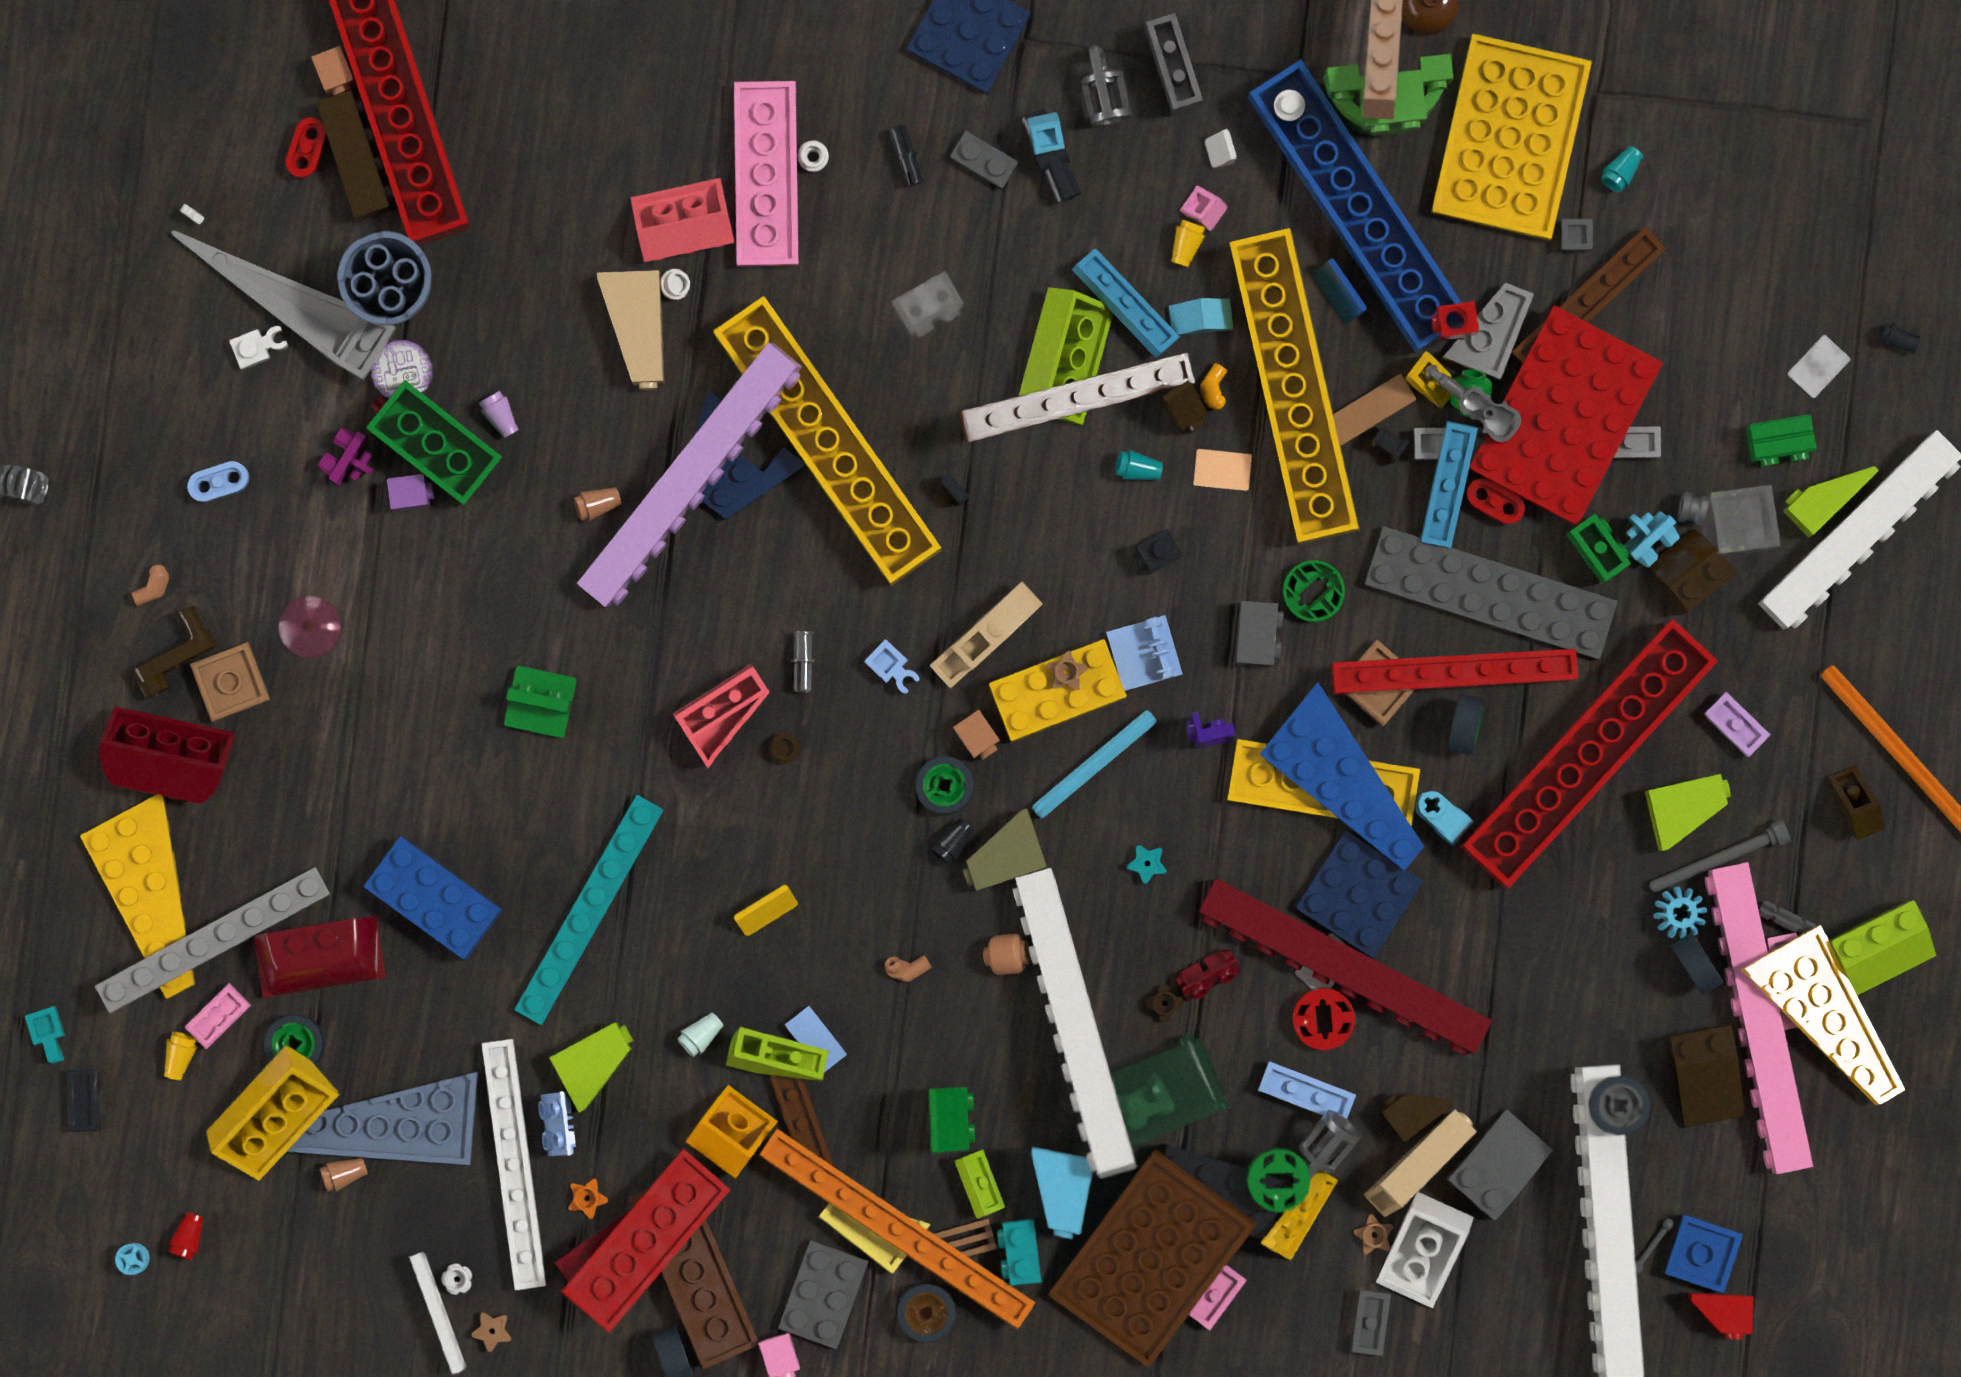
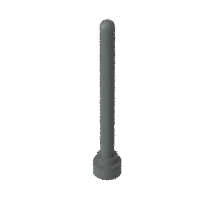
[1649,819,1791,892]

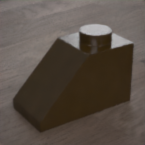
[1161,380,1208,434]
[1827,765,1885,840]
[1380,1092,1454,1142]

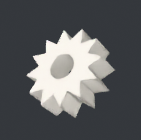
[180,204,205,225]

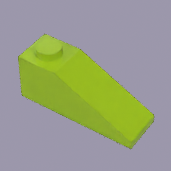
[1783,466,1879,537]
[726,1027,829,1081]

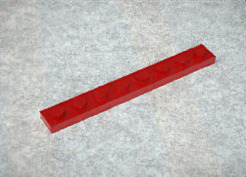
[1331,649,1578,695]

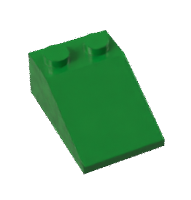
[929,1087,975,1153]

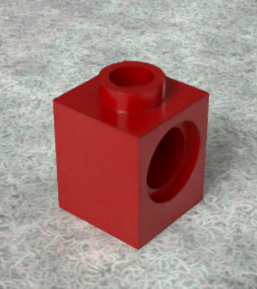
[1431,301,1479,341]

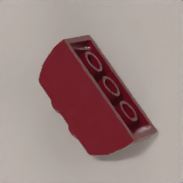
[99,706,236,804]
[253,916,387,998]

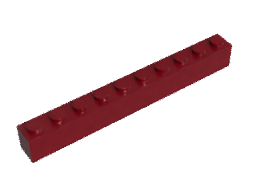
[1198,879,1492,1056]

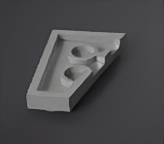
[1443,283,1534,380]

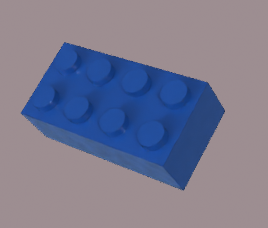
[363,836,503,960]

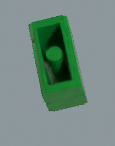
[1746,414,1816,467]

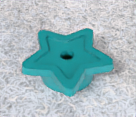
[1127,845,1167,884]

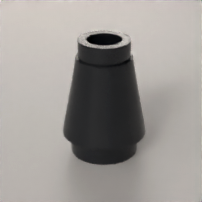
[930,818,974,865]

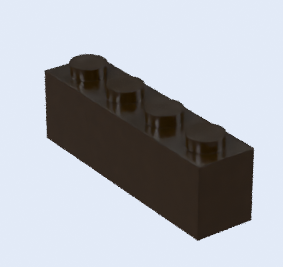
[316,90,395,222]

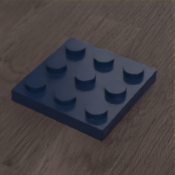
[907,0,1031,95]
[1295,830,1423,959]

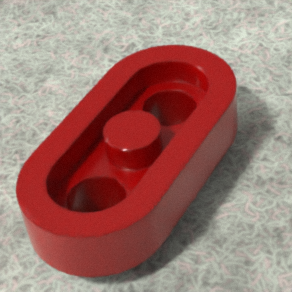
[286,117,327,179]
[1466,478,1525,525]

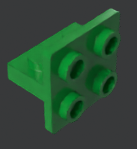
[504,666,577,738]

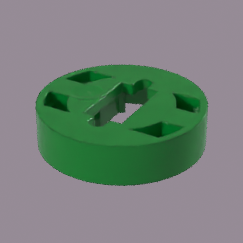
[1282,560,1345,623]
[1246,1148,1311,1212]

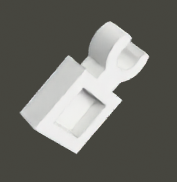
[229,326,289,370]

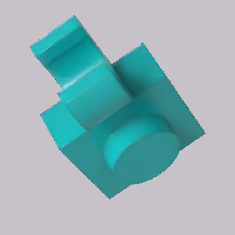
[25,1006,65,1064]

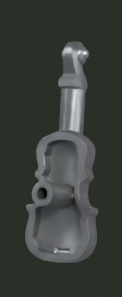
[1425,365,1521,442]

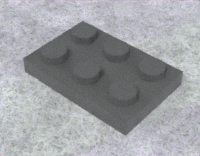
[779,1240,868,1349]

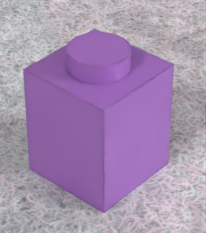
[387,474,435,512]

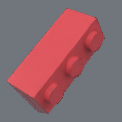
[631,178,734,262]

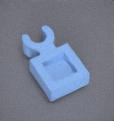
[864,639,920,694]

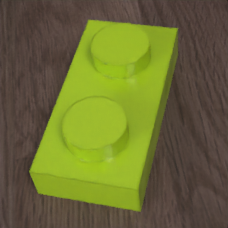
[955,1149,1005,1219]

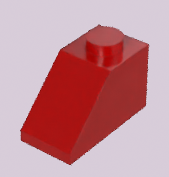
[1687,1292,1753,1340]

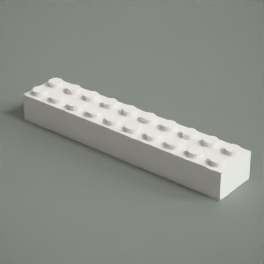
[1570,1064,1644,1377]

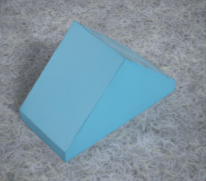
[1169,298,1233,336]

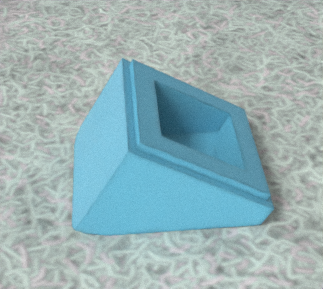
[1027,113,1065,155]

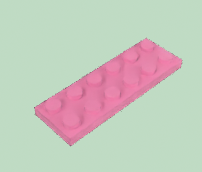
[734,81,799,267]

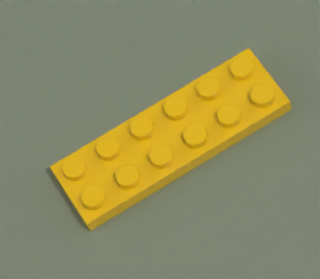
[1227,739,1420,825]

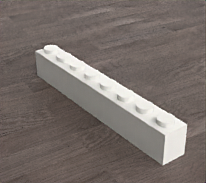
[1758,430,1961,630]

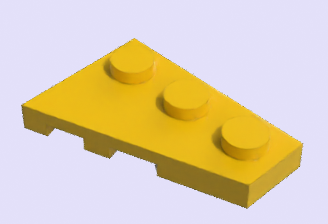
[1261,1170,1338,1260]

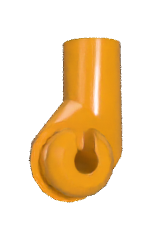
[1200,363,1227,410]

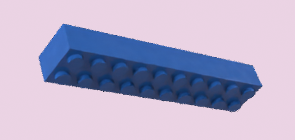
[1248,60,1462,354]

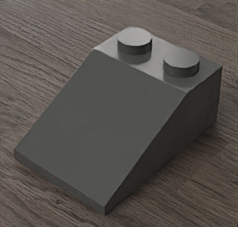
[1445,1109,1553,1221]

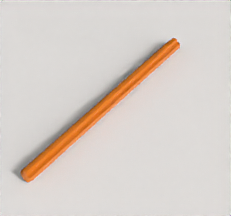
[1821,665,1961,832]

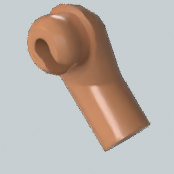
[132,565,169,607]
[885,955,932,982]

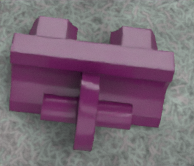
[318,428,373,486]

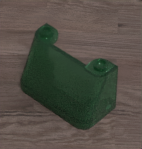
[1110,1034,1230,1147]

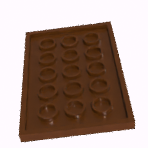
[1048,1149,1256,1368]

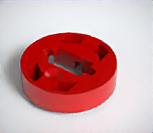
[1292,987,1355,1050]

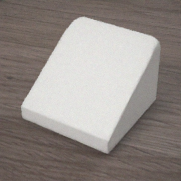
[1205,129,1237,168]

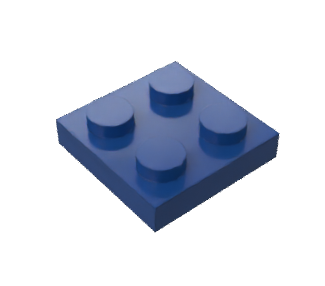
[1663,1214,1743,1293]

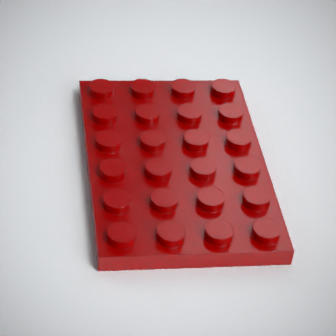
[1469,305,1663,526]

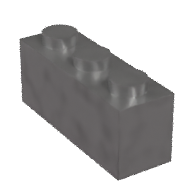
[1144,13,1203,115]

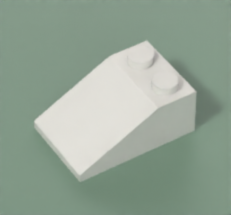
[1376,1192,1474,1308]

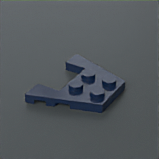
[692,392,805,520]

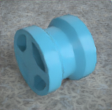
[115,1243,150,1275]

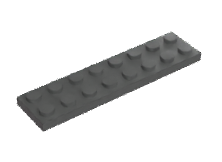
[1364,526,1618,660]

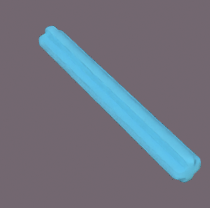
[1032,710,1157,818]

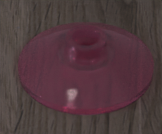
[279,596,341,658]

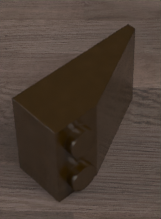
[1666,1025,1745,1128]

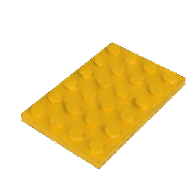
[1431,33,1592,240]

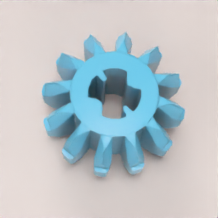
[1653,887,1707,939]

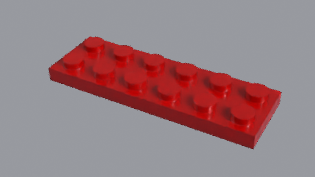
[561,1149,730,1333]

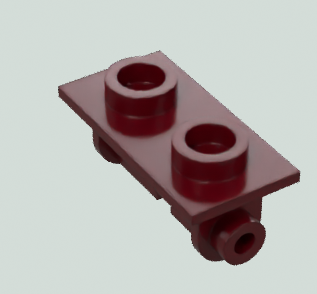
[1175,949,1241,1001]

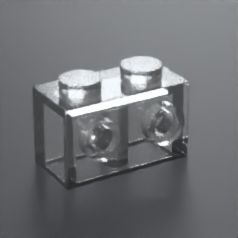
[892,271,963,337]

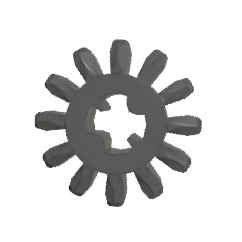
[0,465,49,505]

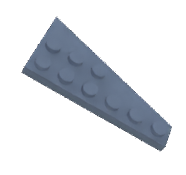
[286,1072,478,1165]

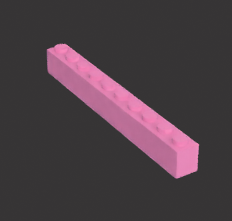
[1705,862,1813,1174]

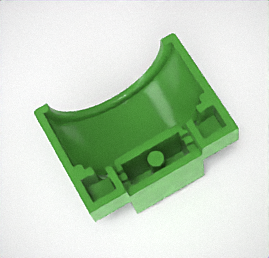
[1321,54,1454,137]

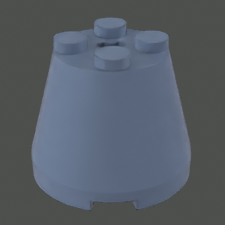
[337,231,432,326]

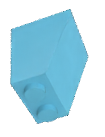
[1031,1146,1092,1238]

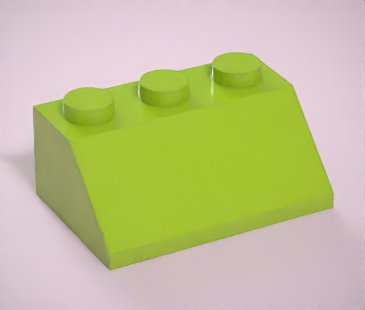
[1828,900,1936,995]

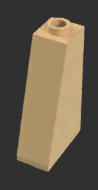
[597,270,664,390]
[1363,1110,1476,1217]

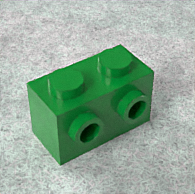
[1566,514,1631,584]

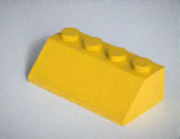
[206,1046,339,1181]

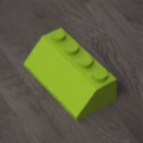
[1019,287,1113,425]

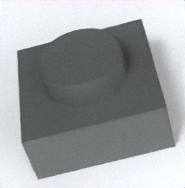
[1561,219,1593,251]

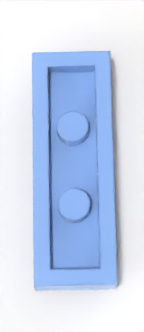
[1258,1061,1356,1119]

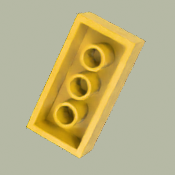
[989,639,1127,743]

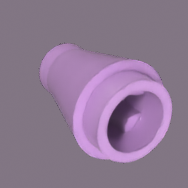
[479,391,519,438]

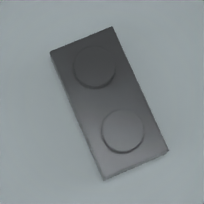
[950,131,1018,189]
[1351,1289,1391,1356]

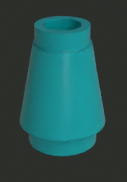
[1601,146,1643,192]
[1116,450,1163,480]

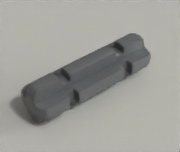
[1758,901,1817,935]

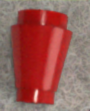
[168,1212,204,1261]

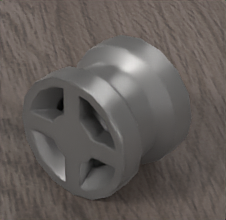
[1677,491,1709,526]

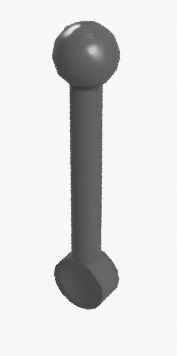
[1635,1219,1674,1273]

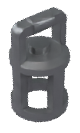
[1081,45,1132,127]
[1295,1110,1361,1183]

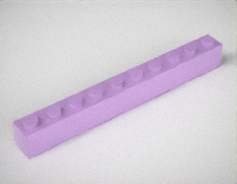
[577,343,802,607]

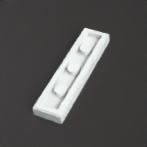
[410,1252,466,1374]

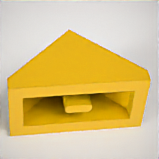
[1404,351,1454,409]

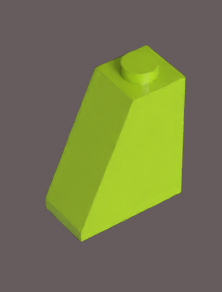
[1645,774,1731,851]
[550,1022,633,1112]

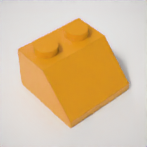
[686,1085,778,1179]

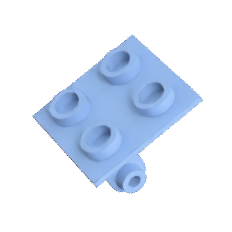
[1106,615,1182,691]
[538,1092,576,1156]

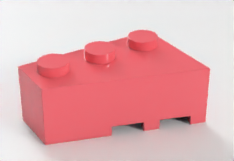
[673,664,770,768]

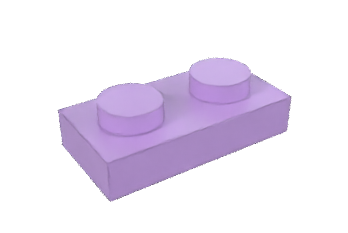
[1703,692,1770,757]

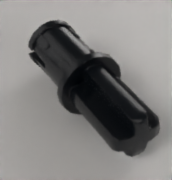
[890,125,924,187]

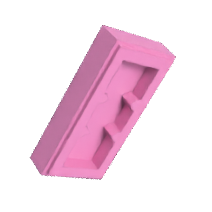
[185,983,252,1049]

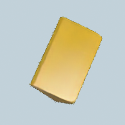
[734,884,798,936]

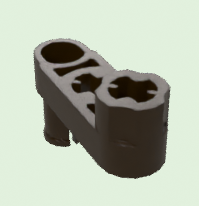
[132,606,217,700]

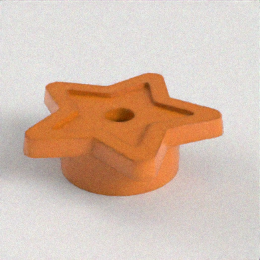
[568,1179,608,1219]

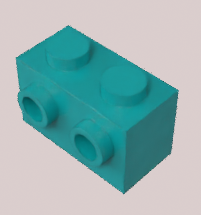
[997,1218,1041,1286]

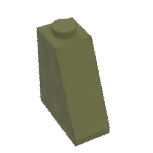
[963,809,1047,891]

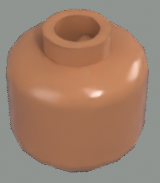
[983,933,1031,976]

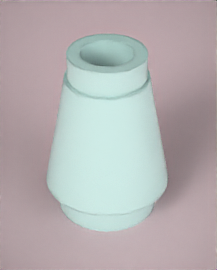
[677,1012,724,1057]

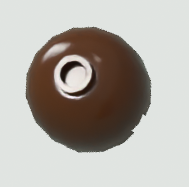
[1401,0,1459,35]

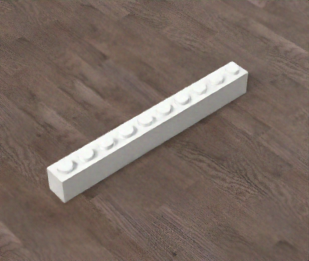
[1012,868,1137,1178]

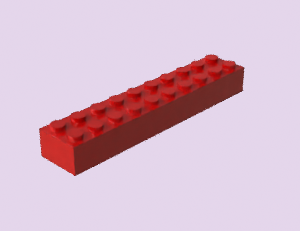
[329,0,471,246]
[1460,619,1718,889]

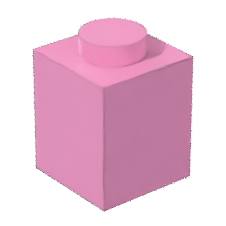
[759,1332,800,1377]

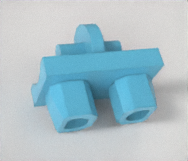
[1623,511,1680,567]

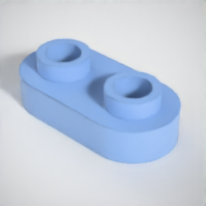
[187,461,249,503]

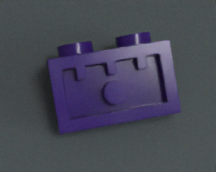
[1186,712,1235,749]

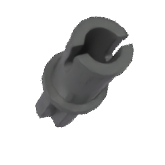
[790,631,815,693]

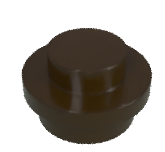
[769,733,800,764]

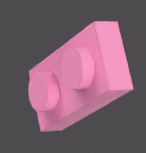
[1189,1265,1247,1330]

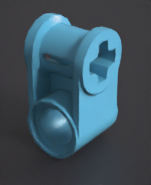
[1414,791,1474,846]

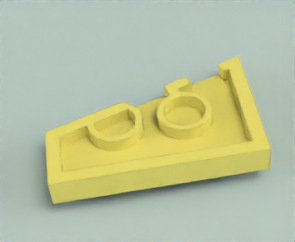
[819,1203,931,1274]

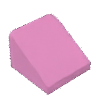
[1180,185,1227,231]

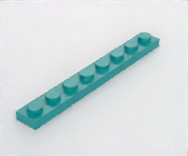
[515,795,664,1025]

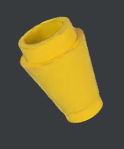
[1171,219,1206,267]
[164,1032,197,1080]

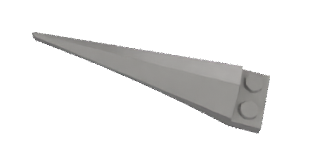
[171,231,396,381]

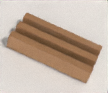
[933,1218,997,1257]

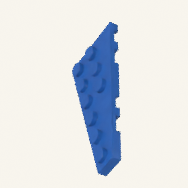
[1259,682,1424,871]

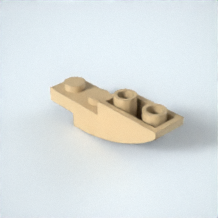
[930,581,1043,688]

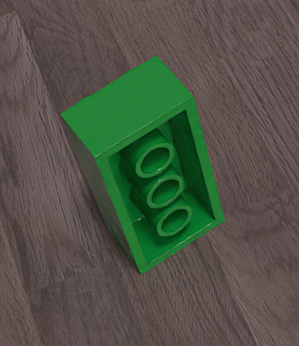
[366,380,502,505]

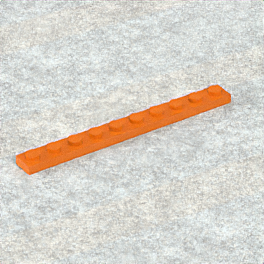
[759,1129,1035,1329]

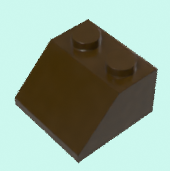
[1647,528,1737,614]

